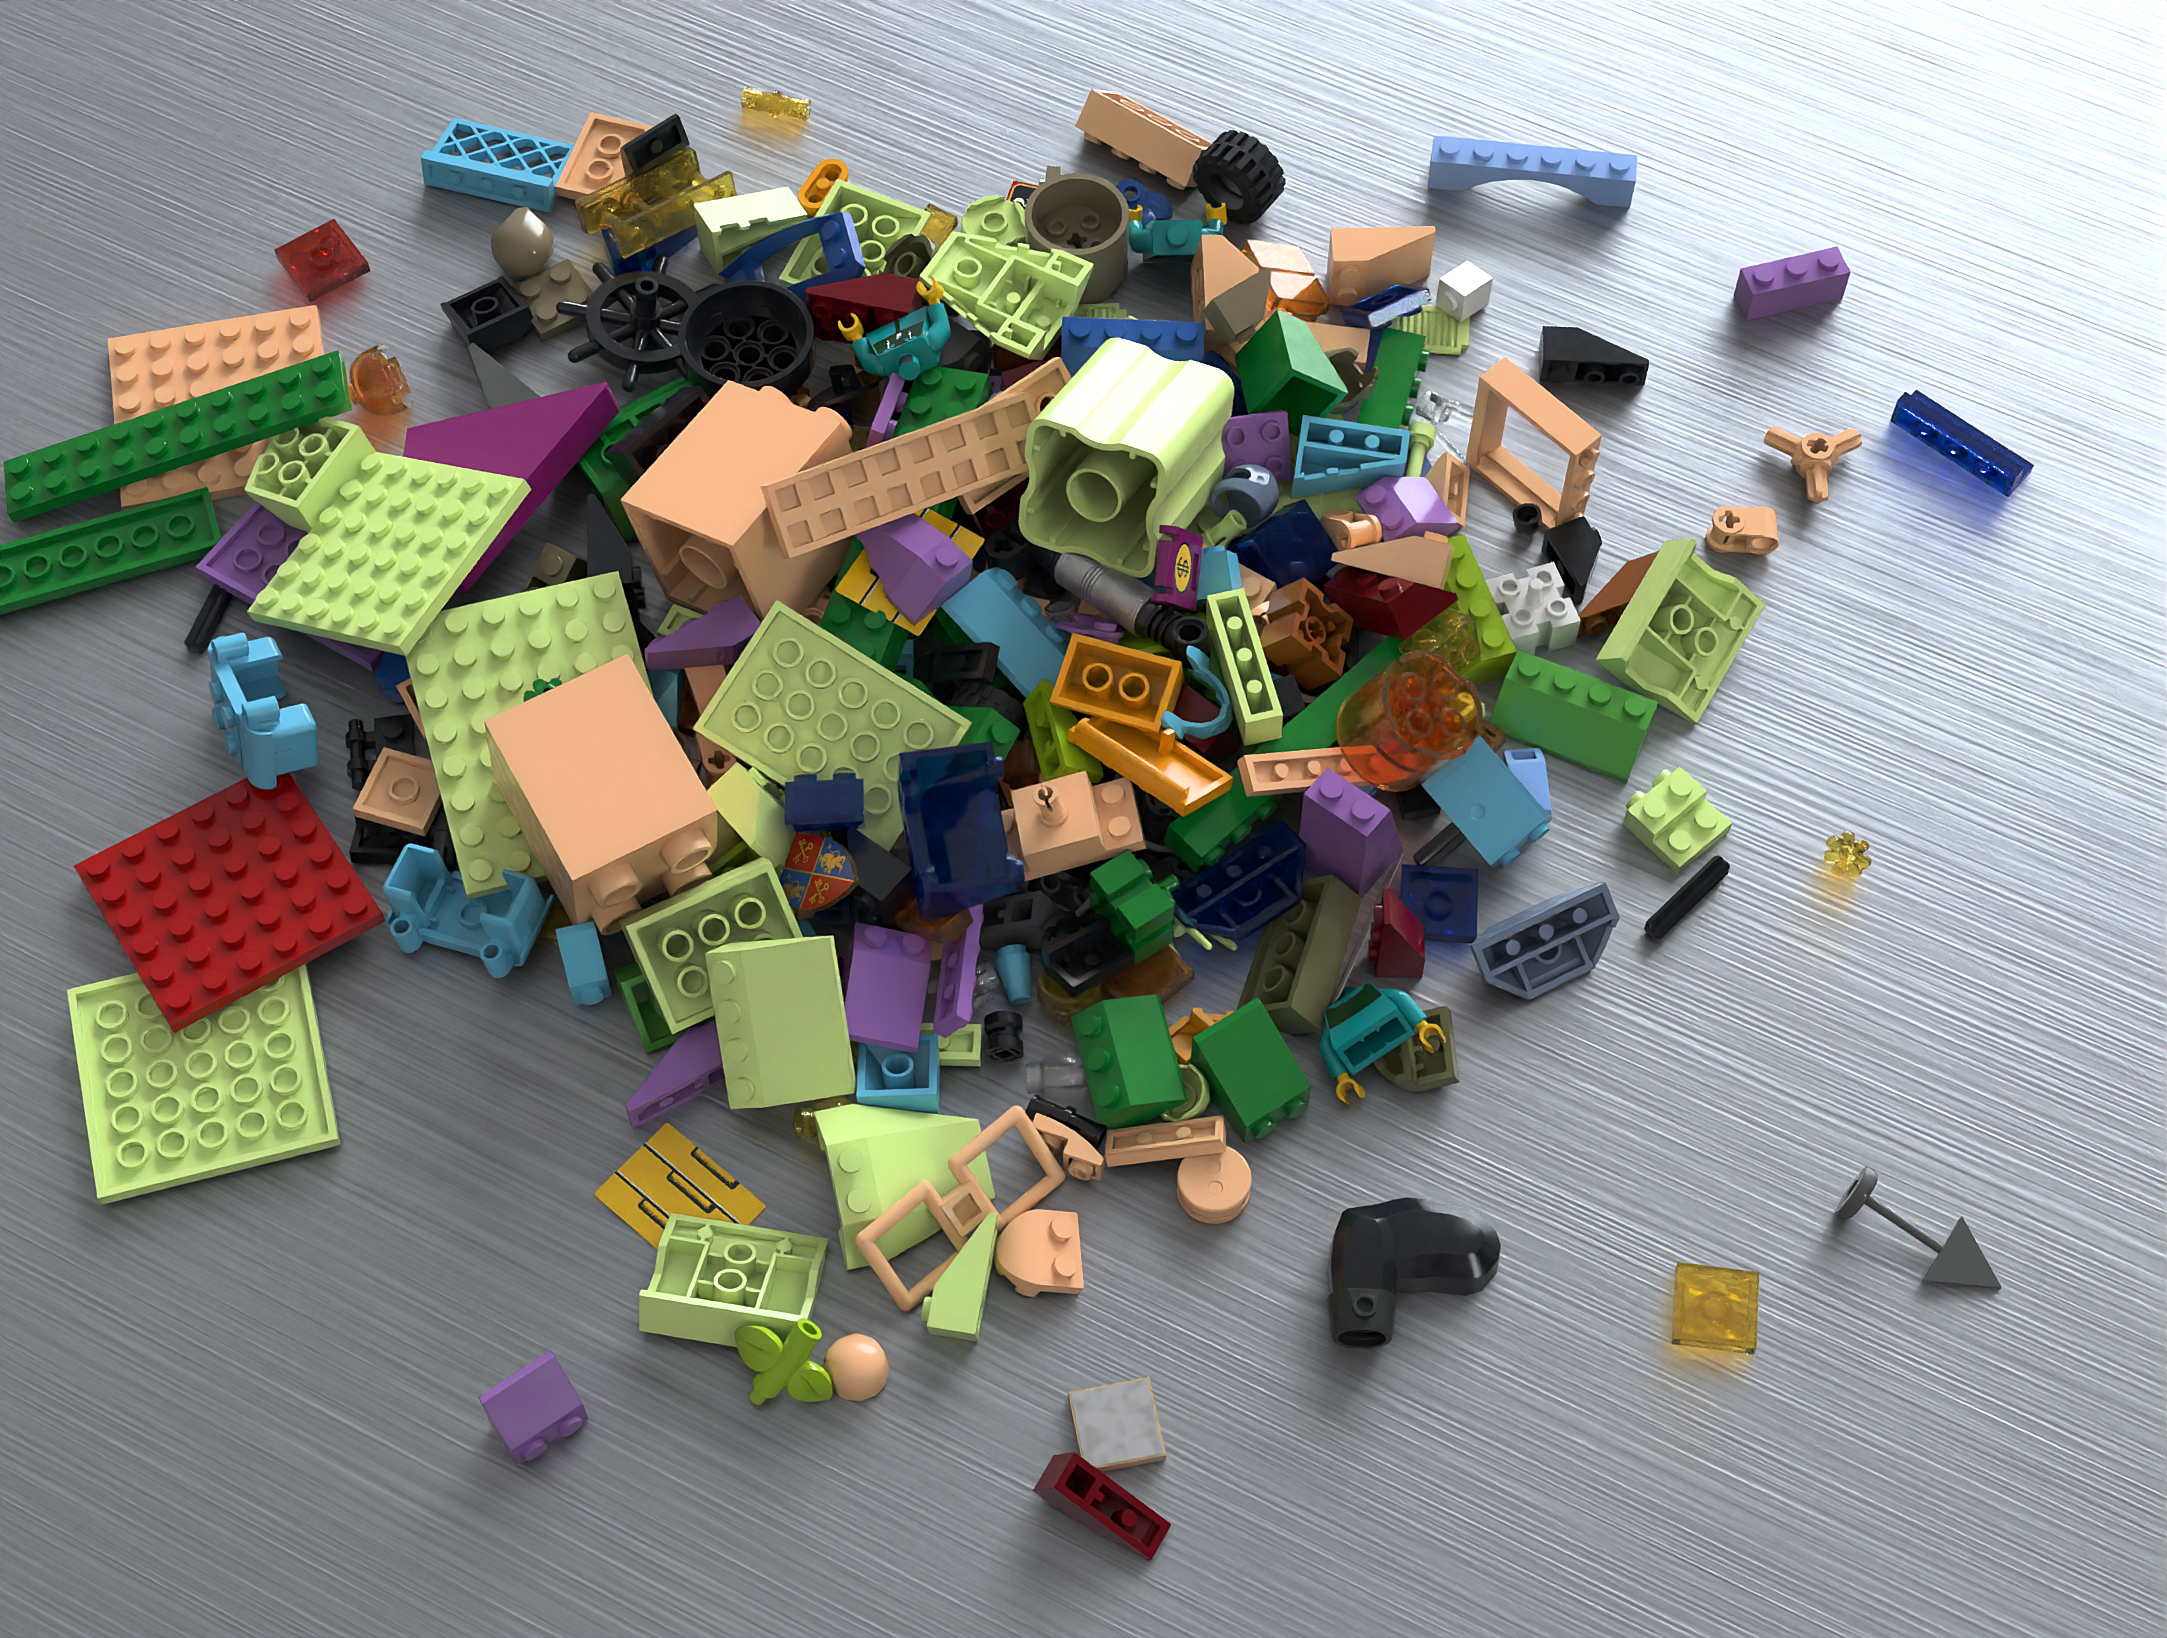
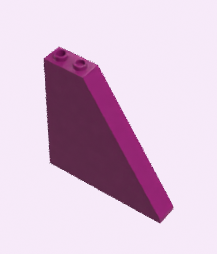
[403,382,620,595]

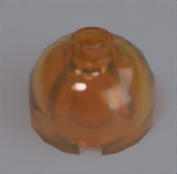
[348,343,413,417]

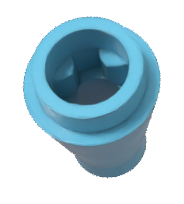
[994,944,1032,1005]

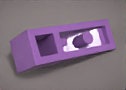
[625,1021,725,1129]

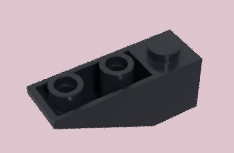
[1539,326,1649,386]

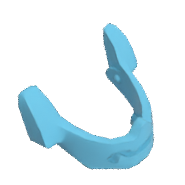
[1161,645,1234,739]

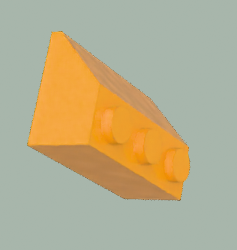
[1049,633,1184,734]

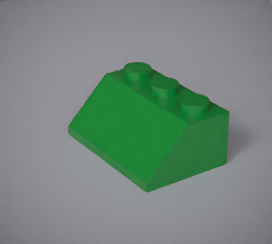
[1071,994,1188,1129]

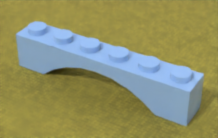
[1428,135,1637,208]

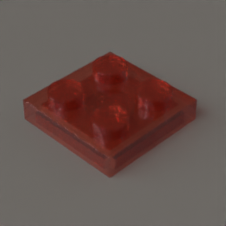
[274,219,370,302]

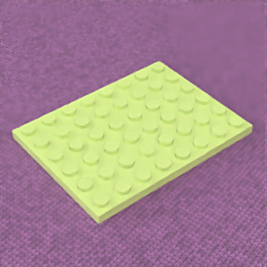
[405,571,654,900]

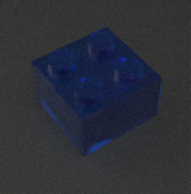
[1233,499,1339,590]

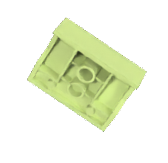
[1596,538,1765,724]
[639,1213,829,1347]

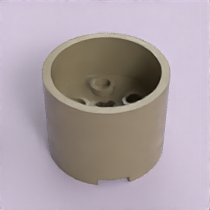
[1025,173,1129,304]

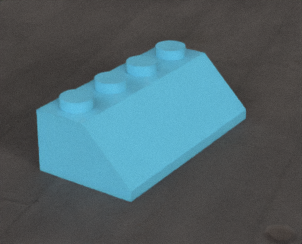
[941,567,1069,698]

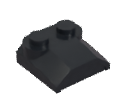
[440,276,533,354]

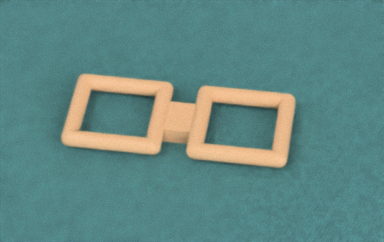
[855,1105,1065,1311]

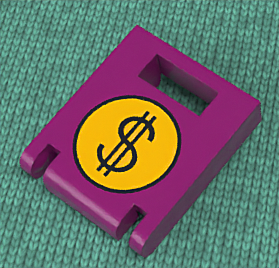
[1151,525,1203,611]

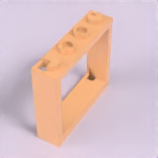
[1465,357,1602,530]

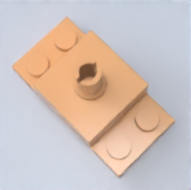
[982,771,1147,889]

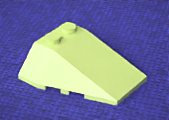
[919,231,1094,360]
[813,1104,996,1271]

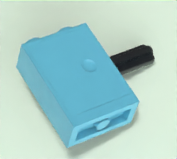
[1413,735,1552,872]

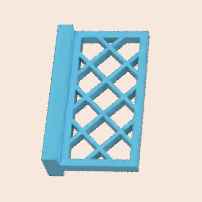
[421,118,575,213]

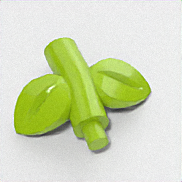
[734,1318,833,1406]

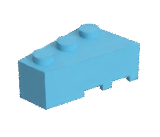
[1290,415,1410,498]

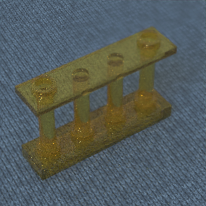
[574,146,737,259]

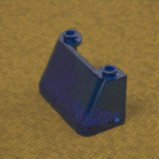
[897,741,1025,921]

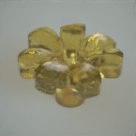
[1824,831,1872,878]

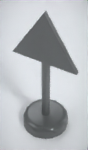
[1835,1166,2002,1289]

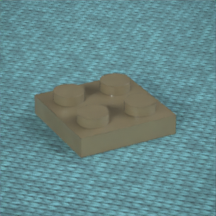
[512,259,593,343]

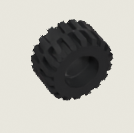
[1192,130,1286,224]

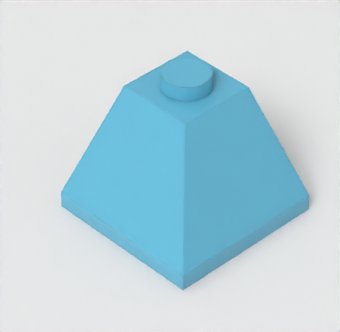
[856,1034,941,1114]

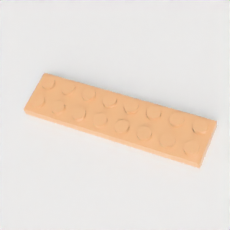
[760,391,1037,559]

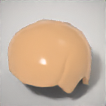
[823,1333,889,1401]

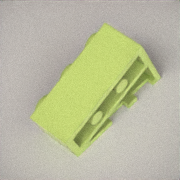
[693,187,808,276]

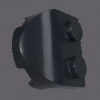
[1041,911,1135,998]

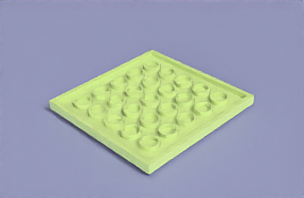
[247,452,531,656]
[67,963,341,1205]

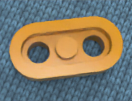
[798,159,849,217]

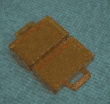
[1240,239,1332,322]

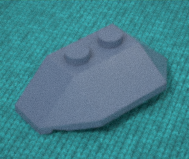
[1469,882,1620,1000]

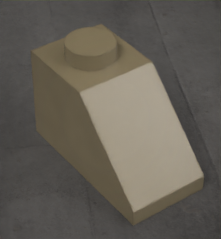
[1202,267,1272,347]

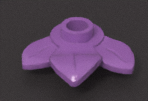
[1055,613,1128,645]

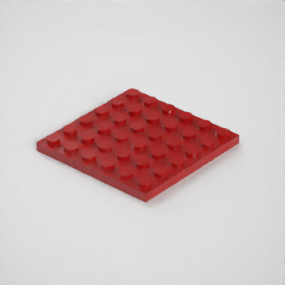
[74,773,385,1033]

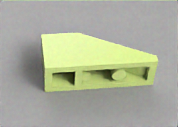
[921,1212,999,1342]

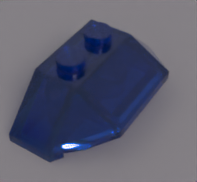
[1170,820,1307,942]

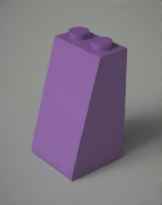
[1296,767,1403,898]

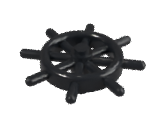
[556,255,719,393]

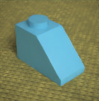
[555,921,613,1005]

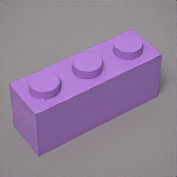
[1734,246,1851,321]

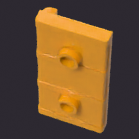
[1067,716,1234,817]

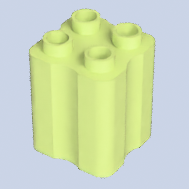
[1018,338,1234,578]

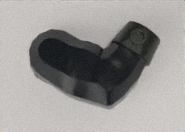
[1327,1197,1501,1349]

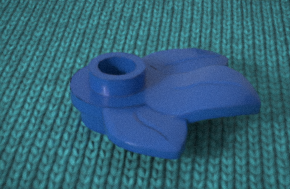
[1116,179,1172,227]

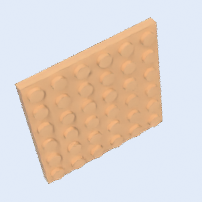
[108,305,324,510]

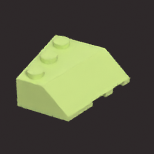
[244,416,376,532]
[707,762,815,873]

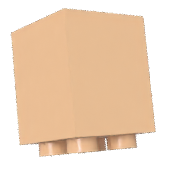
[620,380,854,623]
[484,653,717,935]

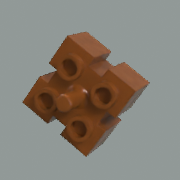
[1260,577,1354,691]

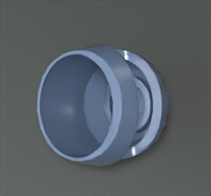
[1210,464,1279,528]

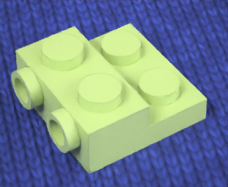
[1623,767,1732,874]

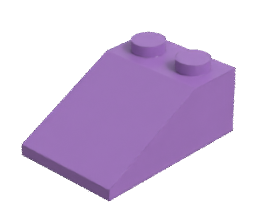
[842,922,932,1053]

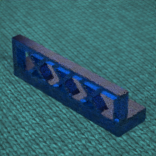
[1890,390,2034,497]

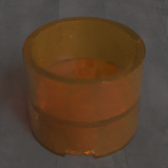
[1336,651,1483,792]

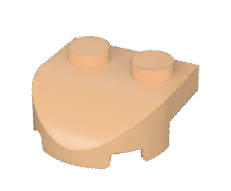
[993,1209,1084,1297]

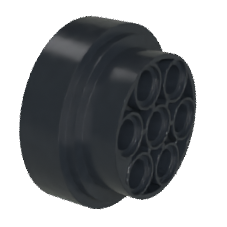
[678,280,816,400]

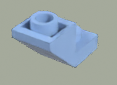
[1503,748,1552,817]

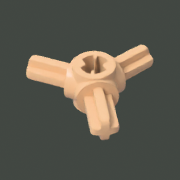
[1764,426,1863,504]

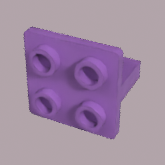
[1221,410,1292,483]

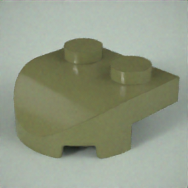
[1374,1006,1460,1092]

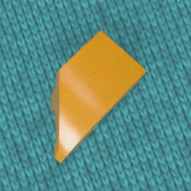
[1169,1007,1234,1065]

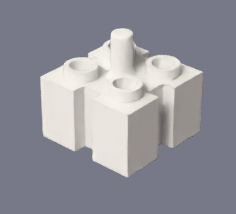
[1485,562,1581,655]

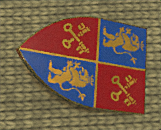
[779,832,859,912]

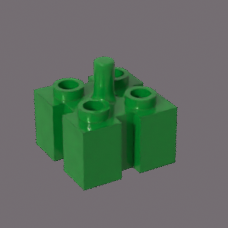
[1090,849,1180,965]

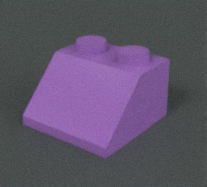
[1354,476,1461,542]
[478,1350,588,1464]

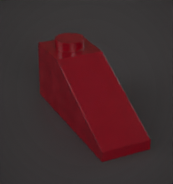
[1033,1452,1171,1560]

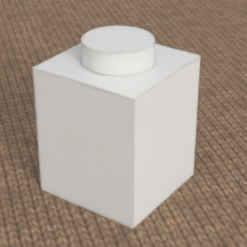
[1435,260,1493,322]

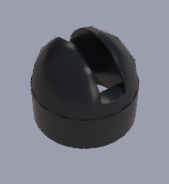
[1513,503,1542,535]

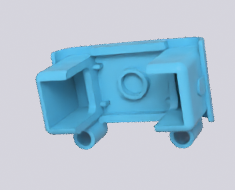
[208,633,319,789]
[382,843,556,978]

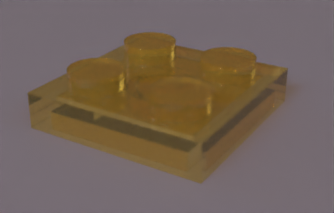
[1671,1262,1759,1354]

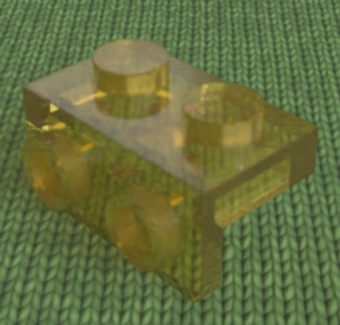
[1399,607,1481,693]

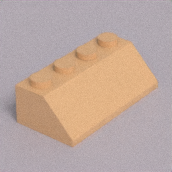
[1075,89,1212,190]

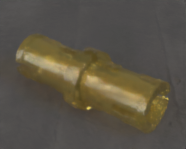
[741,87,811,121]

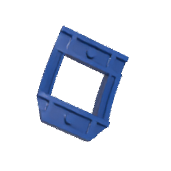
[719,212,866,307]

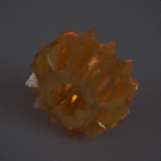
[1001,737,1041,790]

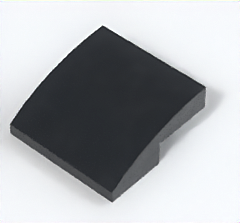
[620,113,694,203]
[349,789,435,864]

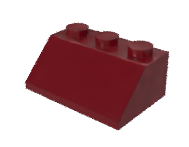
[1323,566,1459,640]
[1162,682,1241,764]

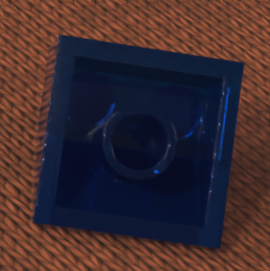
[784,772,867,833]

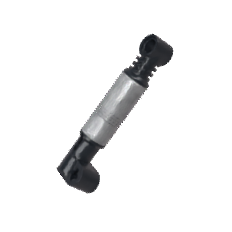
[985,515,1211,669]

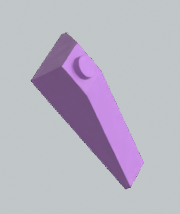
[855,513,973,626]

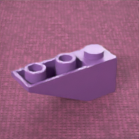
[645,595,761,671]

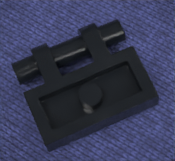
[345,714,416,790]

